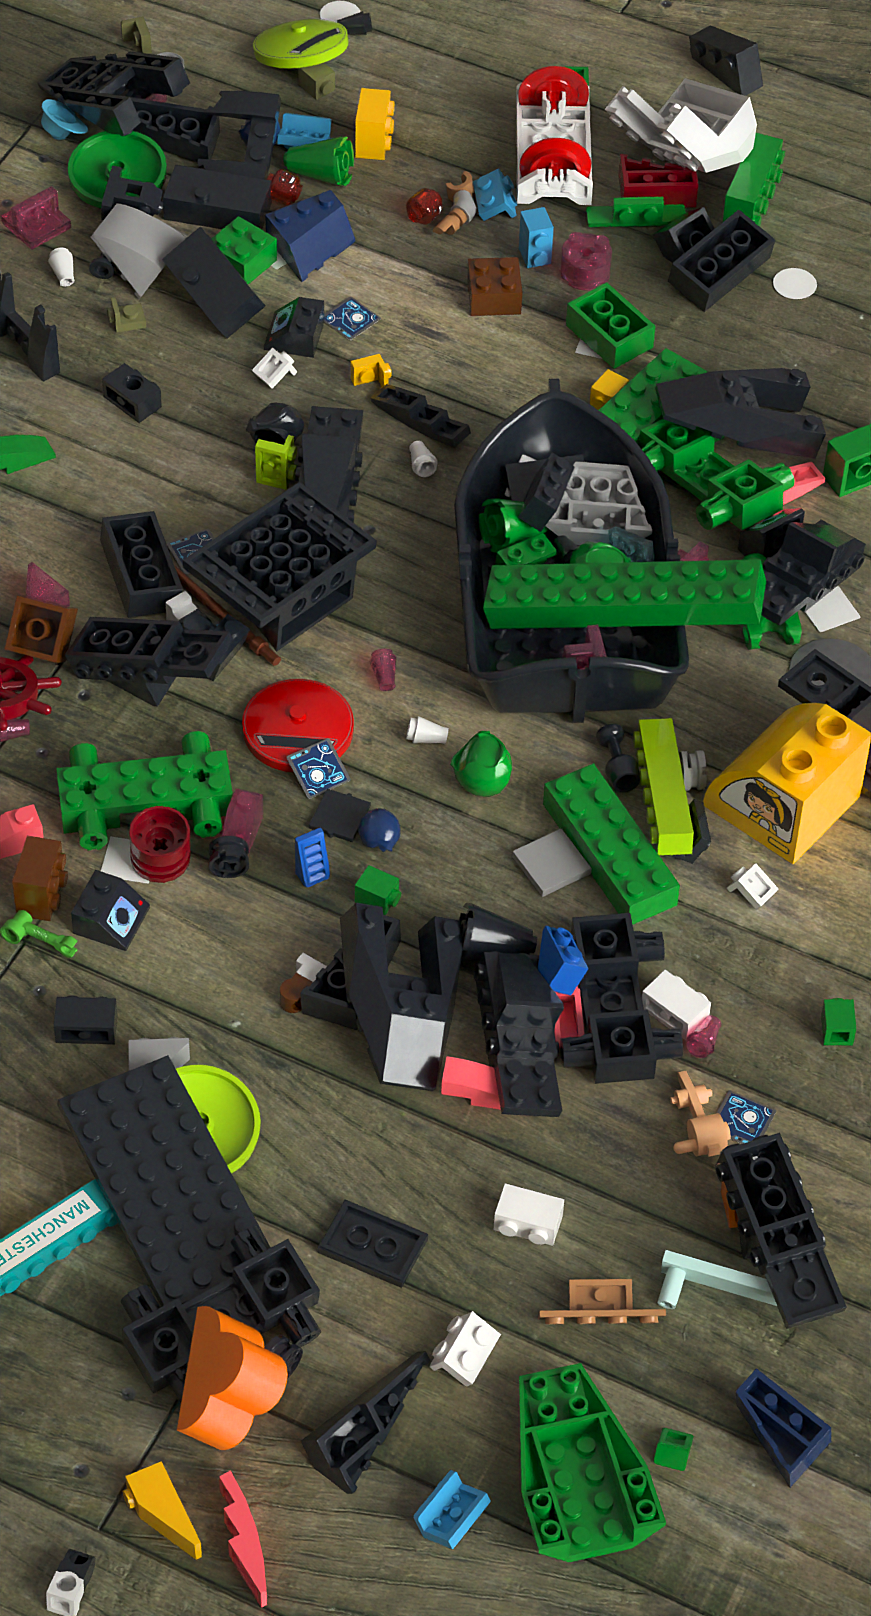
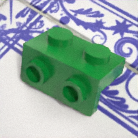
[496,533,556,565]

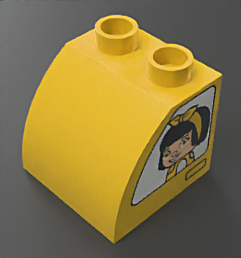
[703,703,871,864]

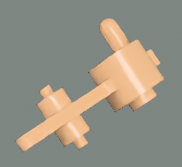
[670,1071,730,1157]

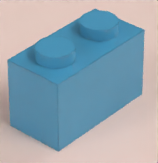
[519,207,554,268]

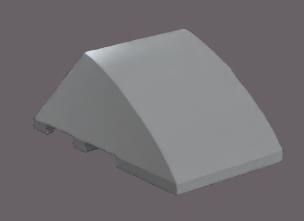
[91,204,188,299]
[546,462,652,549]

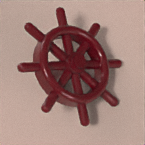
[0,655,62,731]

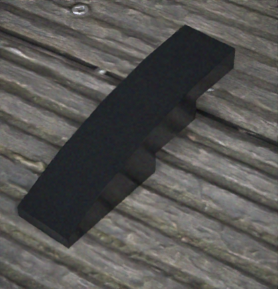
[371,384,471,448]

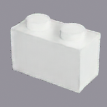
[642,970,711,1041]
[494,1184,564,1246]

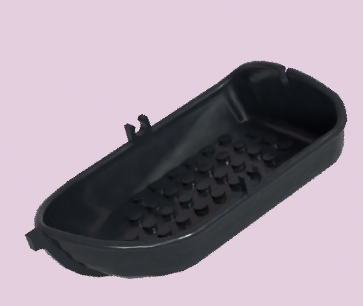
[454,379,689,723]

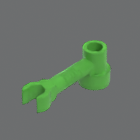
[0,910,78,958]

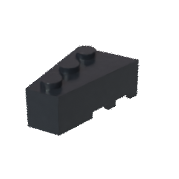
[689,25,763,96]

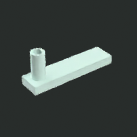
[657,1250,777,1309]

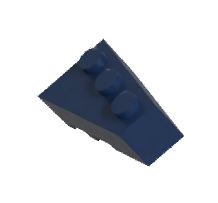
[736,1368,831,1488]

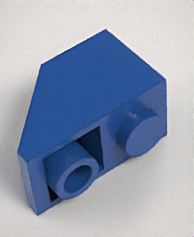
[538,926,588,995]

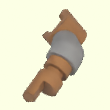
[433,171,476,235]

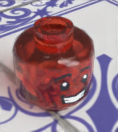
[267,169,303,206]
[406,188,443,225]

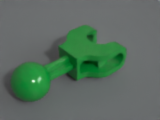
[742,553,802,650]

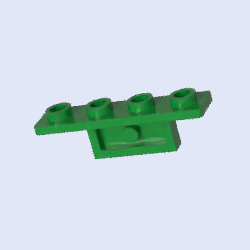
[586,197,686,227]

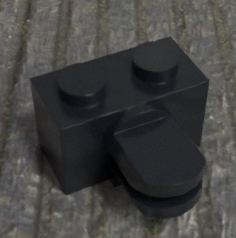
[182,612,250,681]

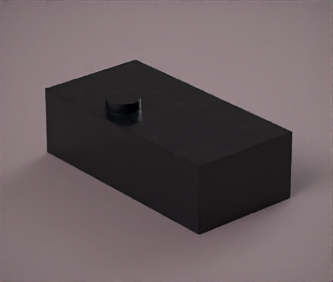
[163,165,272,230]
[667,210,776,312]
[162,226,266,339]
[100,511,183,618]

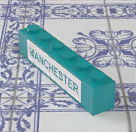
[0,1179,118,1297]

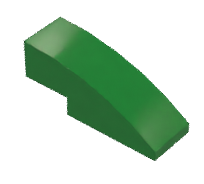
[0,435,56,475]

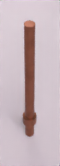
[174,565,281,666]

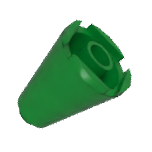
[283,136,354,186]
[479,498,551,552]

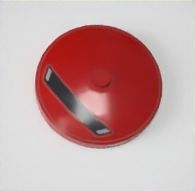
[242,679,354,773]

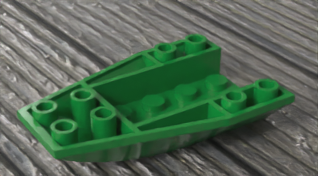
[519,1363,666,1562]

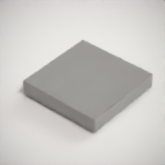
[512,829,592,897]

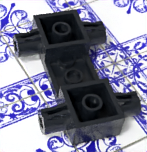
[560,913,683,1084]
[121,1226,321,1403]

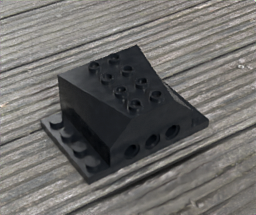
[183,482,377,652]

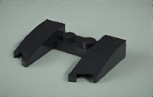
[197,91,281,180]
[0,271,60,382]

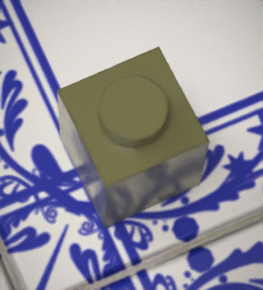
[298,63,335,100]

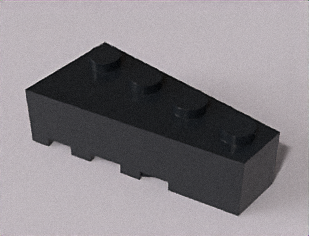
[130,97,220,162]
[300,915,401,1030]

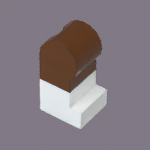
[280,953,327,1013]

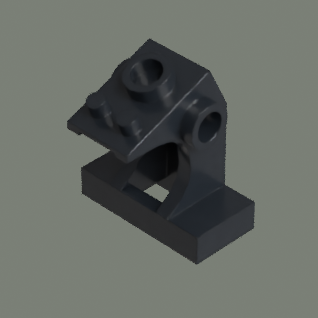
[101,165,163,220]

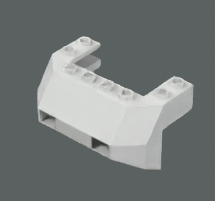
[605,78,757,173]

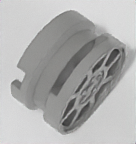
[679,750,707,791]

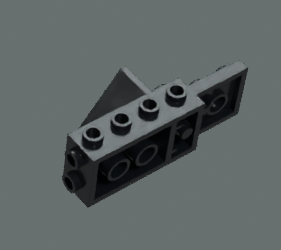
[295,406,363,523]
[761,519,866,626]
[65,617,233,706]
[474,951,564,1117]
[715,1133,847,1329]

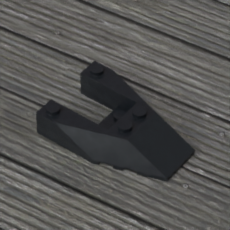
[38,52,190,136]
[655,368,826,459]
[340,903,463,1091]

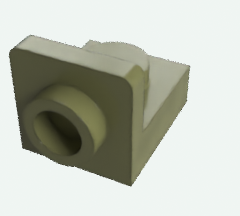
[120,16,152,54]
[107,297,146,333]

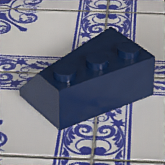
[265,190,355,282]

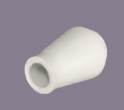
[48,248,75,287]
[409,441,437,477]
[406,716,448,744]

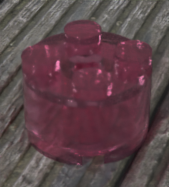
[560,232,612,290]

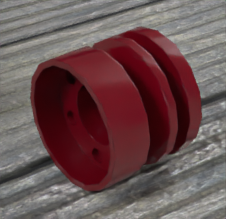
[129,806,191,883]

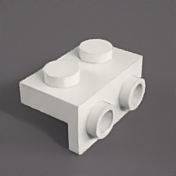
[429,1311,501,1387]

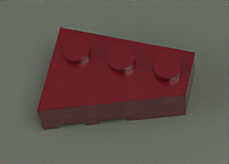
[618,153,698,208]

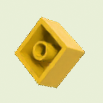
[355,88,395,160]

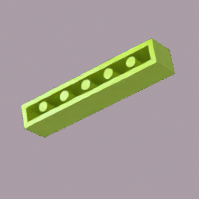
[633,718,694,855]

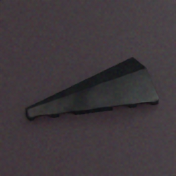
[300,1351,430,1494]

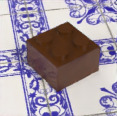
[467,257,522,316]
[5,595,78,663]
[12,835,68,921]

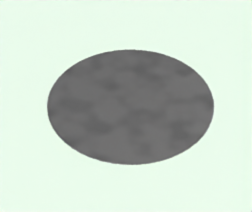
[789,639,871,687]

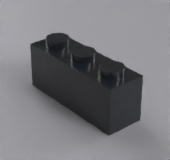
[518,452,575,532]

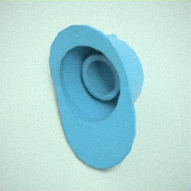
[41,99,88,140]

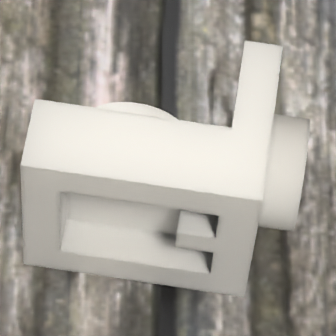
[252,348,297,388]
[727,864,778,909]

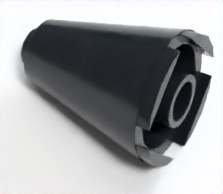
[459,903,537,961]

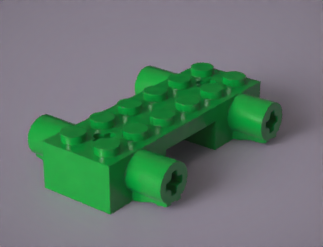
[640,419,795,530]
[56,731,234,851]

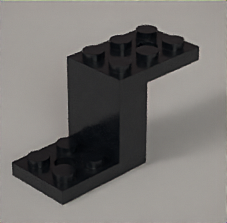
[778,649,871,799]

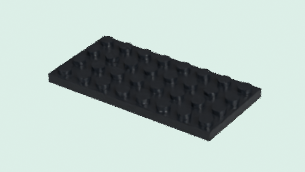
[57,1055,271,1307]

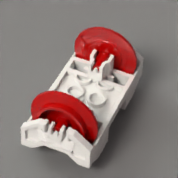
[516,66,593,205]

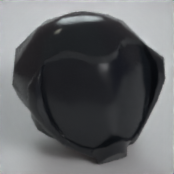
[246,402,304,445]

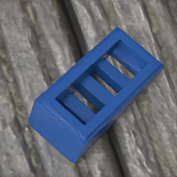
[295,827,330,887]

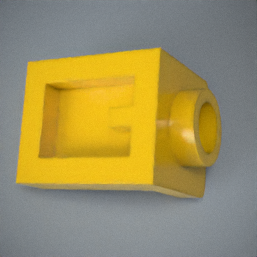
[351,354,392,387]

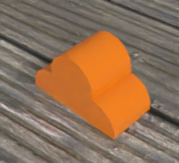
[177,1306,288,1450]

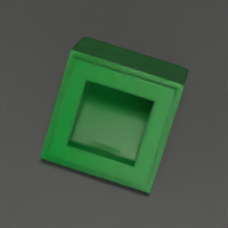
[654,1427,694,1471]

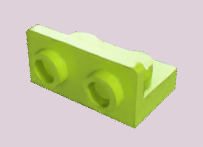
[255,435,297,490]

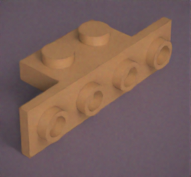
[538,1279,666,1324]

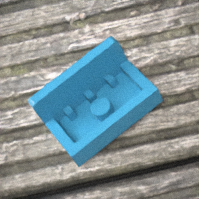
[277,113,332,149]
[473,168,517,221]
[414,1470,491,1549]

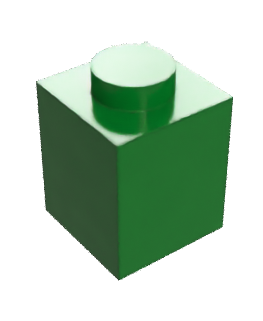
[355,865,401,915]
[821,998,856,1046]

